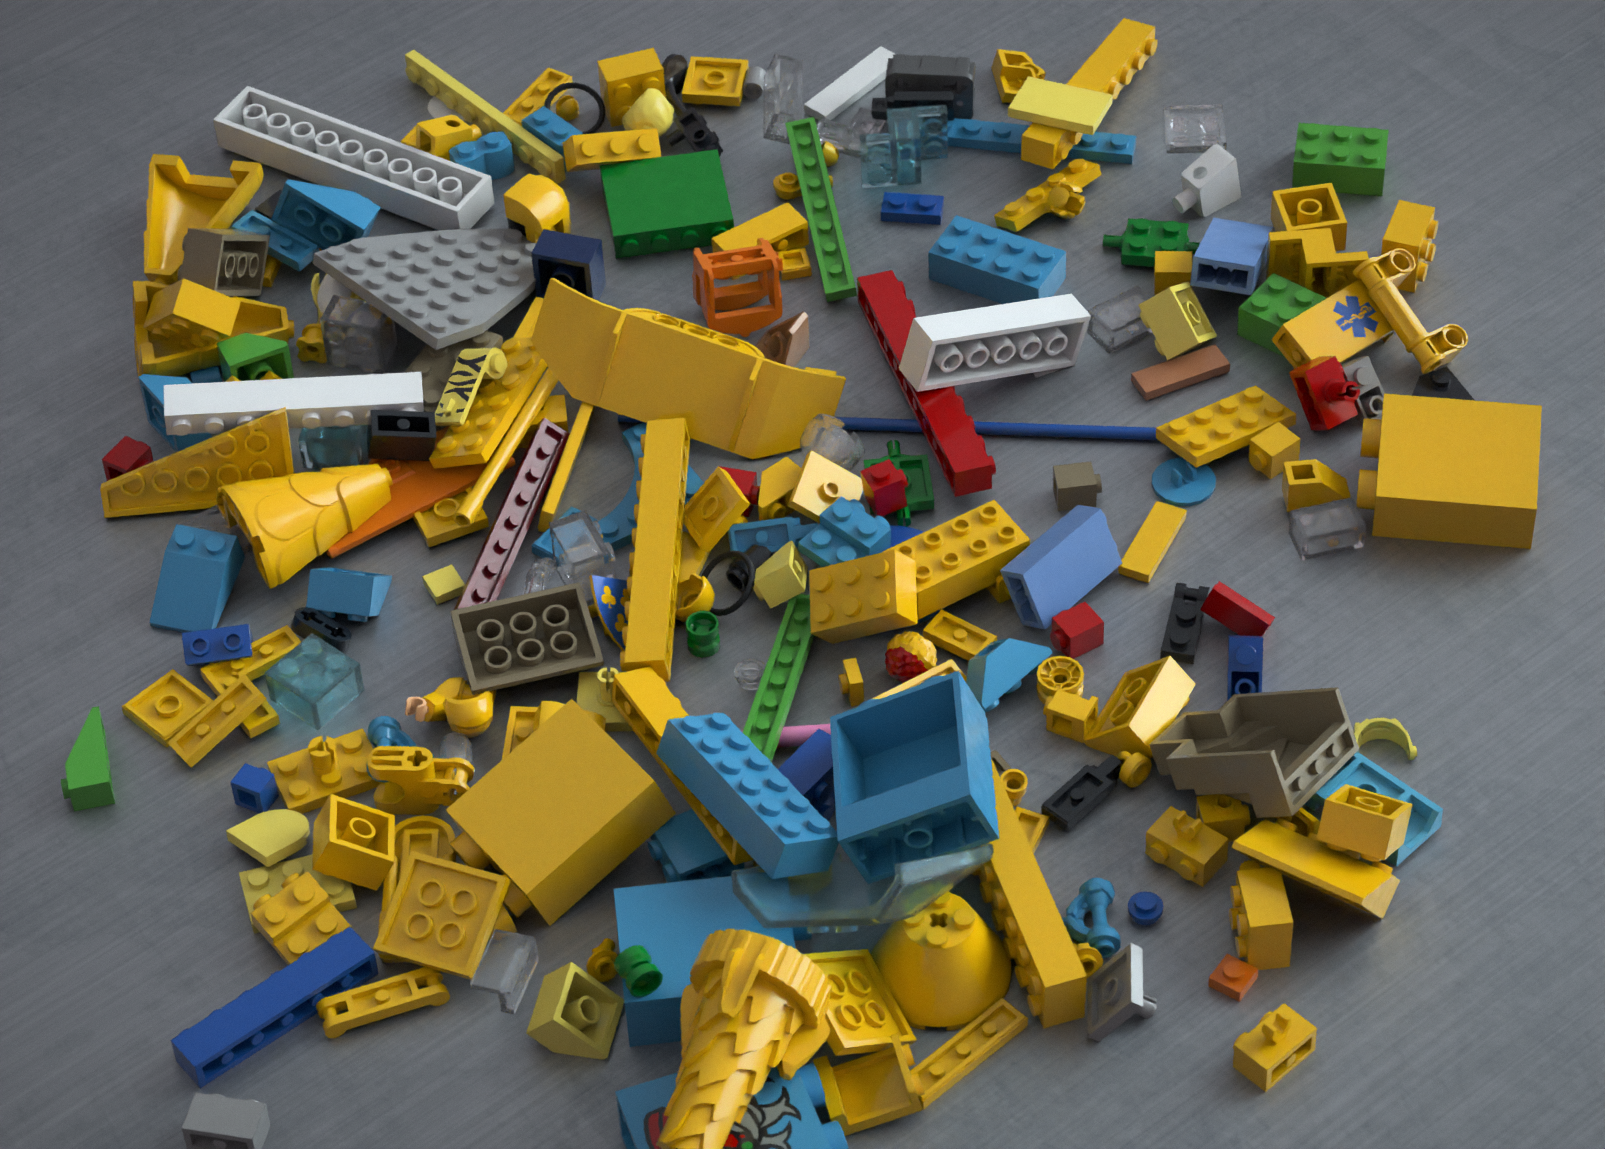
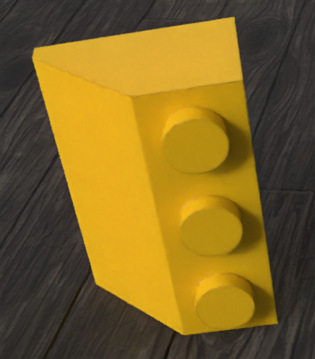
[1083,656,1196,759]

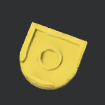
[226,809,310,867]

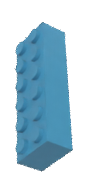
[656,713,839,879]

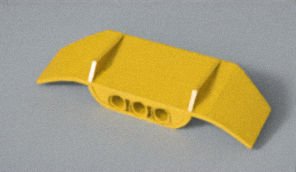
[531,278,846,459]

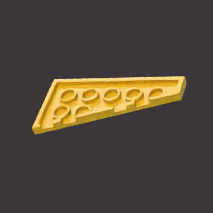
[100,407,295,518]

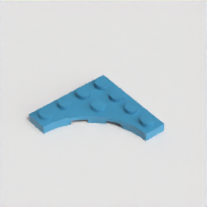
[587,422,704,556]

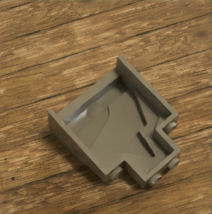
[1149,687,1359,818]

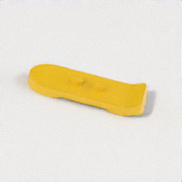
[378,816,456,963]

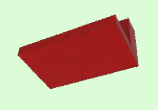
[1200,581,1275,637]

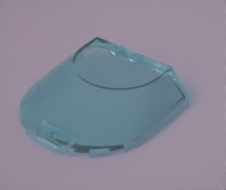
[731,842,994,934]

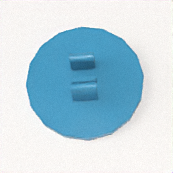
[1152,457,1216,506]

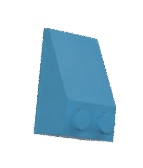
[271,179,381,250]
[149,524,245,633]

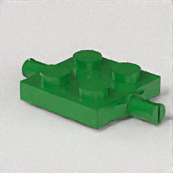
[1103,218,1200,267]
[864,440,934,527]

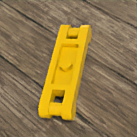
[316,967,450,1038]

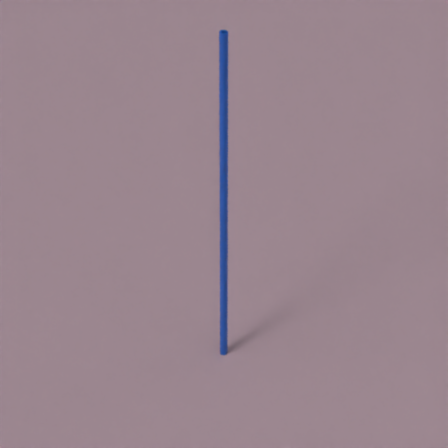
[617,415,1157,440]

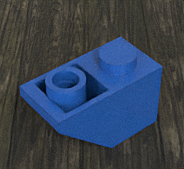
[1227,635,1263,701]

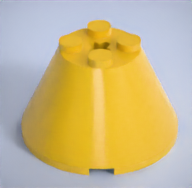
[871,887,1011,1031]

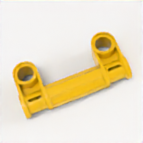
[1353,248,1468,374]

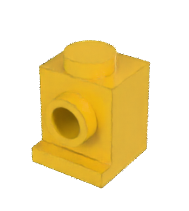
[1043,689,1098,743]

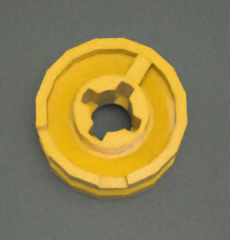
[1036,656,1084,704]

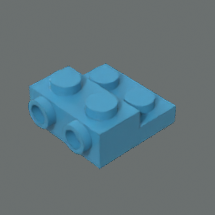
[798,496,891,567]

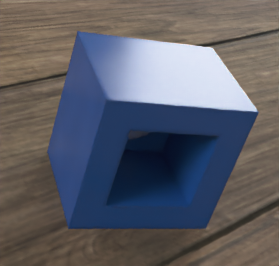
[230,763,279,813]

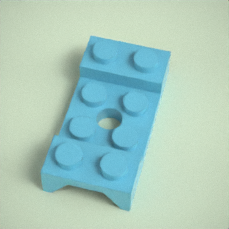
[1305,752,1443,867]

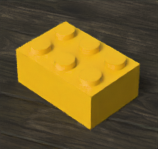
[143,278,241,351]
[809,549,918,644]

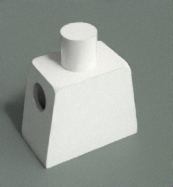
[1172,143,1241,217]

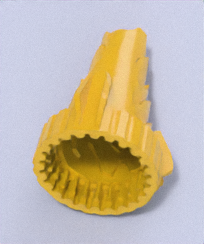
[656,929,832,1149]

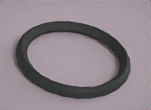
[544,83,606,134]
[701,550,755,616]

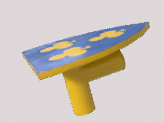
[588,575,630,651]

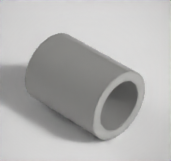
[743,66,766,99]

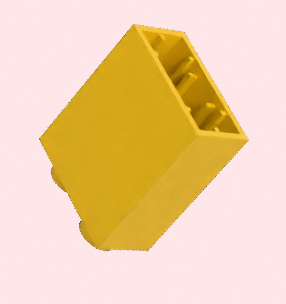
[1356,393,1542,549]
[446,699,676,926]

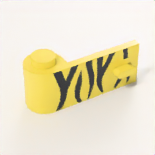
[435,348,507,426]

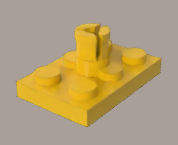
[267,728,381,814]

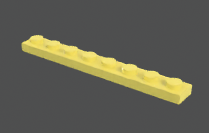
[405,50,566,184]

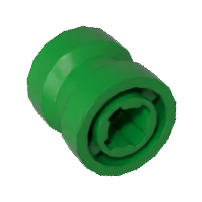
[686,611,720,658]
[614,945,663,997]

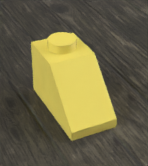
[753,541,808,609]

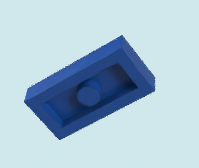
[881,192,944,225]

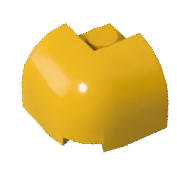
[503,173,571,243]

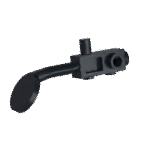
[662,54,723,158]

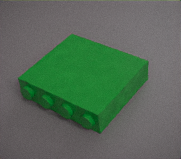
[600,149,734,259]

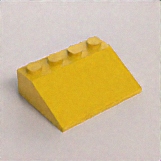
[1231,818,1400,919]

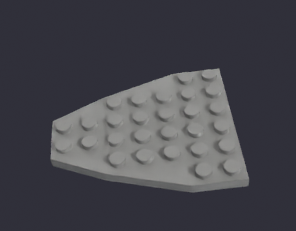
[312,228,536,350]

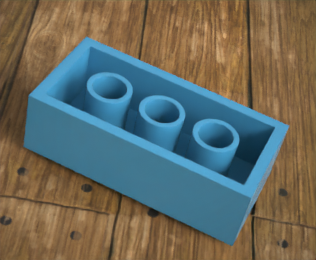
[928,215,1066,304]

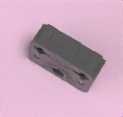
[885,54,976,119]

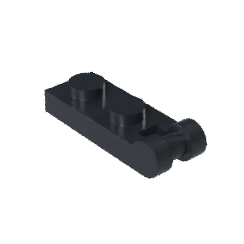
[1160,582,1210,664]

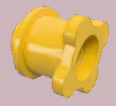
[296,324,332,363]

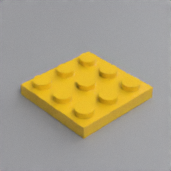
[373,850,511,980]
[803,949,917,1056]

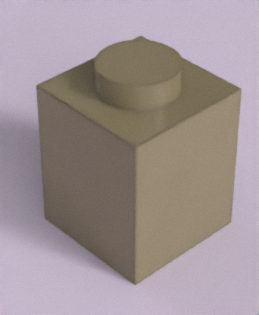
[1053,461,1102,511]

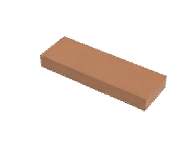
[1131,344,1230,401]

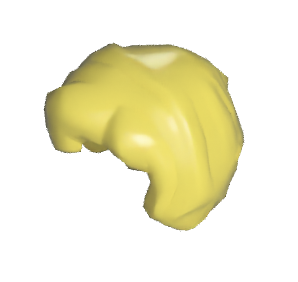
[622,88,674,137]

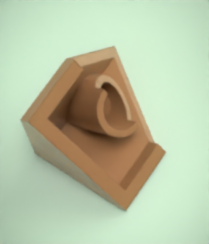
[755,311,810,367]

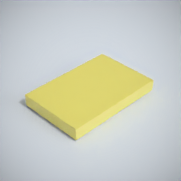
[1008,76,1113,135]

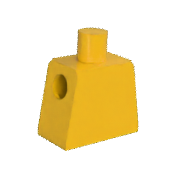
[416,115,482,161]

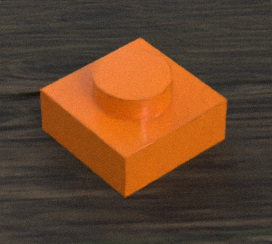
[1208,953,1258,1002]

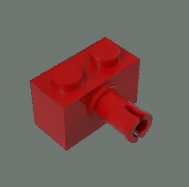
[1289,356,1360,430]

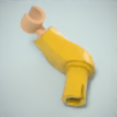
[405,677,496,722]

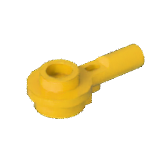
[773,172,833,200]

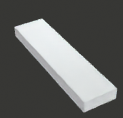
[804,46,895,124]

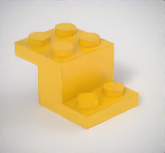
[1266,228,1369,298]

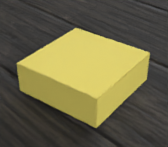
[422,564,465,605]

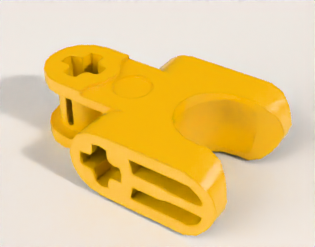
[367,746,474,815]

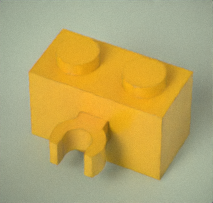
[1145,806,1229,887]
[1233,1003,1317,1092]

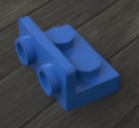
[182,624,253,666]

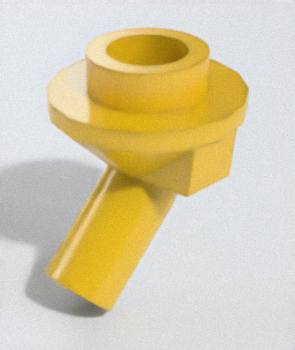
[586,938,618,982]
[1073,943,1104,978]

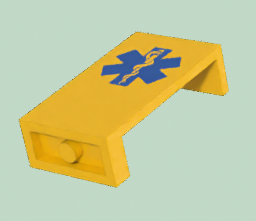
[1271,279,1395,369]

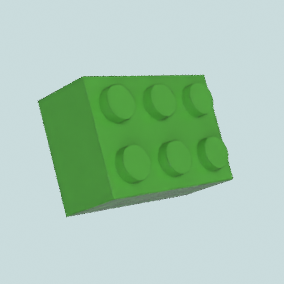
[1292,123,1389,196]
[1237,273,1326,357]

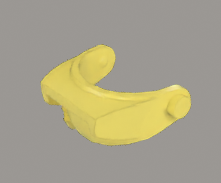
[1353,717,1417,760]

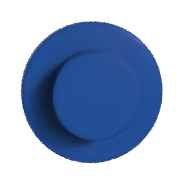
[1128,891,1163,926]

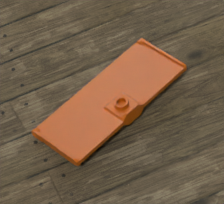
[326,426,516,559]

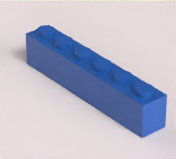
[171,927,379,1088]

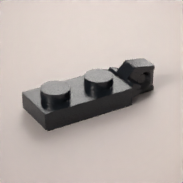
[872,91,955,121]
[1041,754,1122,832]

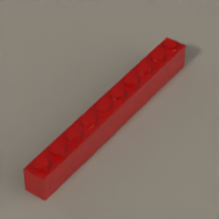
[857,270,996,497]

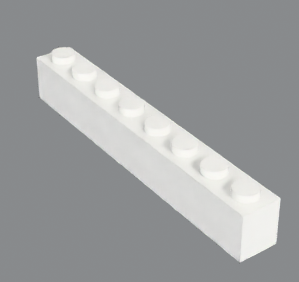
[164,372,424,436]

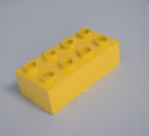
[882,500,1030,620]

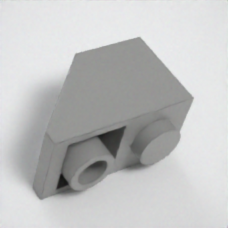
[1341,356,1384,424]

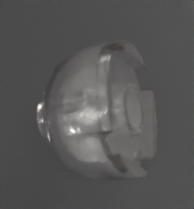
[800,413,865,472]

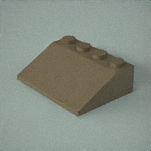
[450,582,604,695]

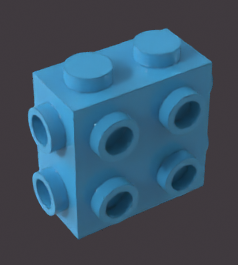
[647,808,745,883]

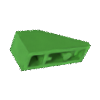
[61,706,115,812]

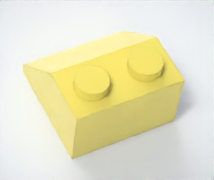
[1138,281,1217,360]
[526,962,624,1060]

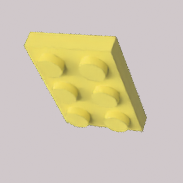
[239,854,357,934]

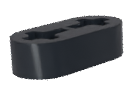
[291,607,352,654]

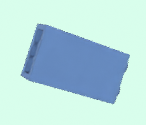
[1190,218,1274,295]
[1000,505,1122,629]

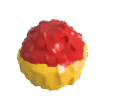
[885,631,938,683]

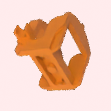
[692,238,783,337]

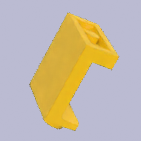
[813,1033,925,1136]

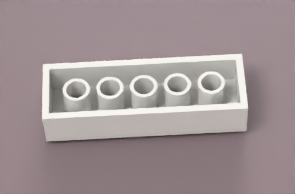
[899,294,1091,392]

